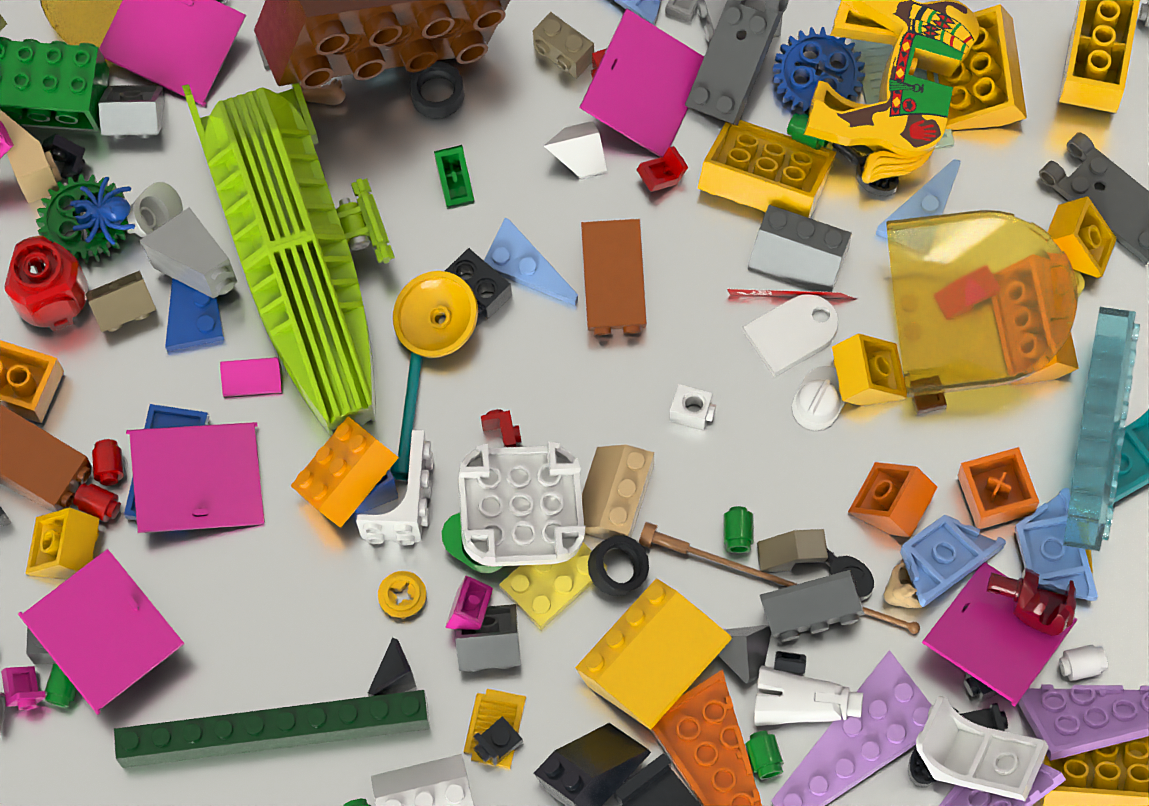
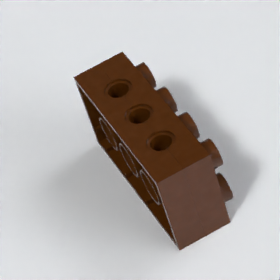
[254,0,510,89]

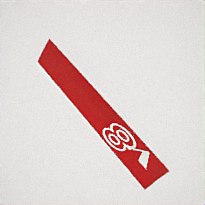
[727,289,858,299]

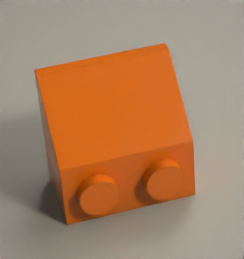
[848,462,938,537]

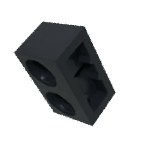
[445,248,512,319]

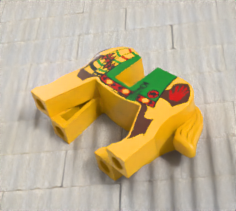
[804,0,979,184]

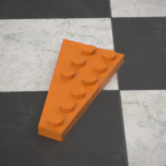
[651,669,762,806]

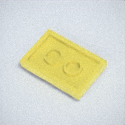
[499,542,607,630]

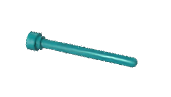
[390,352,422,481]

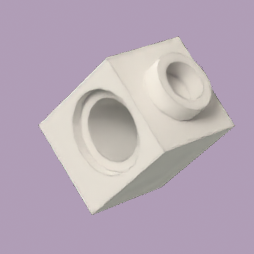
[670,384,716,430]

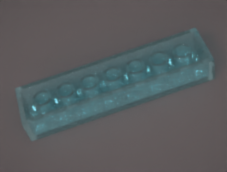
[1063,306,1140,551]

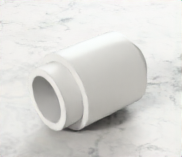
[1059,644,1108,681]

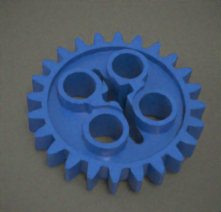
[772,27,866,114]

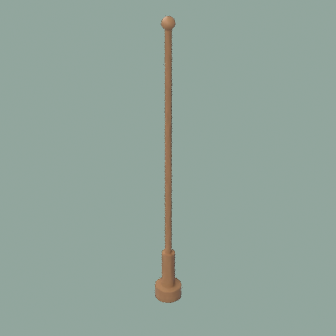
[639,522,920,634]

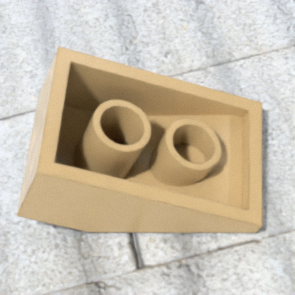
[0,110,62,204]

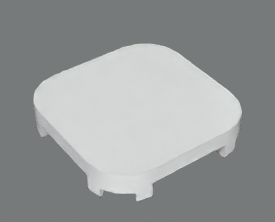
[458,441,586,566]

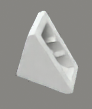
[544,121,607,180]

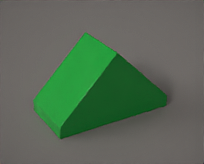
[434,145,474,206]

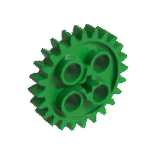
[36,174,128,264]

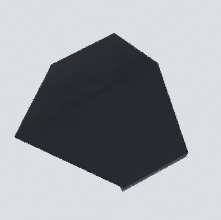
[368,637,416,696]

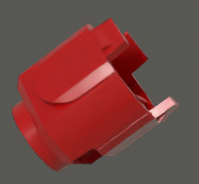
[4,236,88,332]

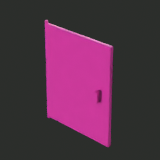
[99,0,246,106]
[579,9,704,157]
[126,422,264,533]
[18,549,184,715]
[922,562,1077,706]

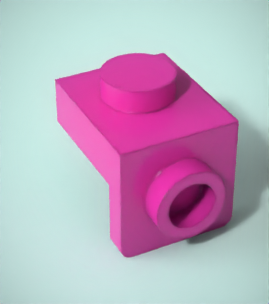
[1,666,46,710]

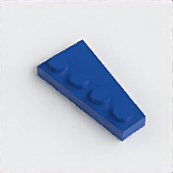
[165,278,225,352]

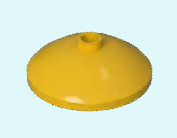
[393,271,478,358]

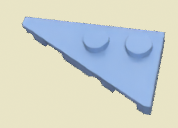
[876,159,961,252]
[484,218,578,306]

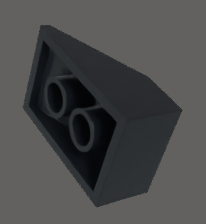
[533,723,651,806]

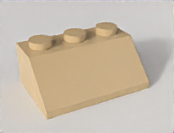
[582,444,654,540]

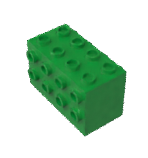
[0,37,110,132]

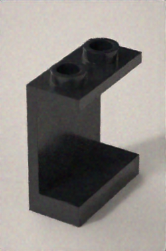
[614,753,701,806]

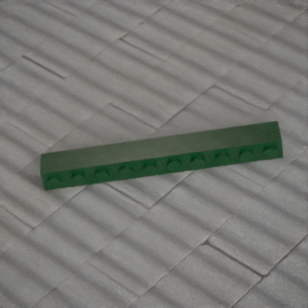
[114,690,430,768]

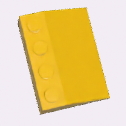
[927,4,1027,130]
[697,120,837,218]
[575,578,732,730]
[1040,736,1149,806]

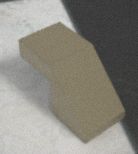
[757,529,828,572]

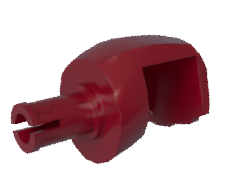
[986,568,1076,636]

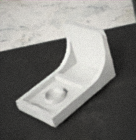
[356,430,433,545]
[916,696,1049,801]

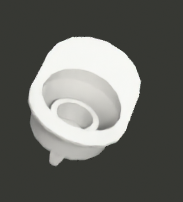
[127,182,182,238]
[792,366,845,431]

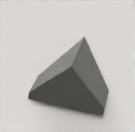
[718,625,771,684]

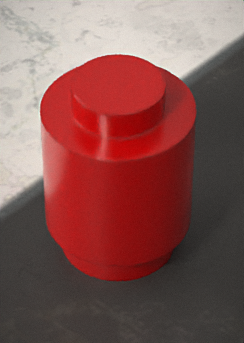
[92,439,124,486]
[73,483,121,522]

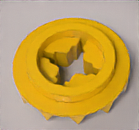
[378,571,427,619]

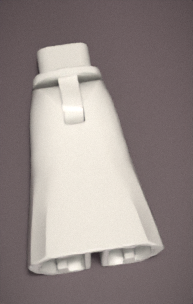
[755,665,863,726]

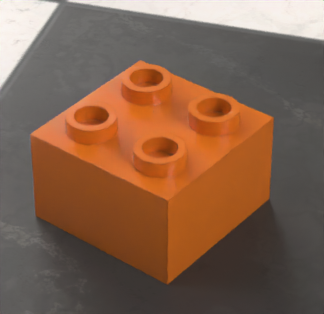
[957,447,1039,529]

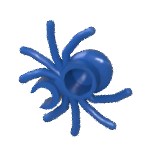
[70,177,135,245]

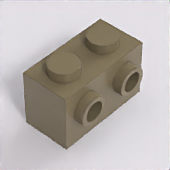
[532,12,594,79]
[85,270,156,332]

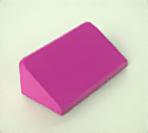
[220,357,282,397]
[445,575,493,630]

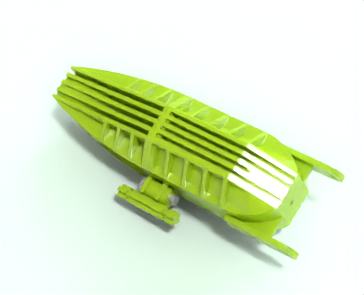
[182,83,395,436]

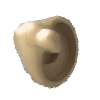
[883,562,922,608]

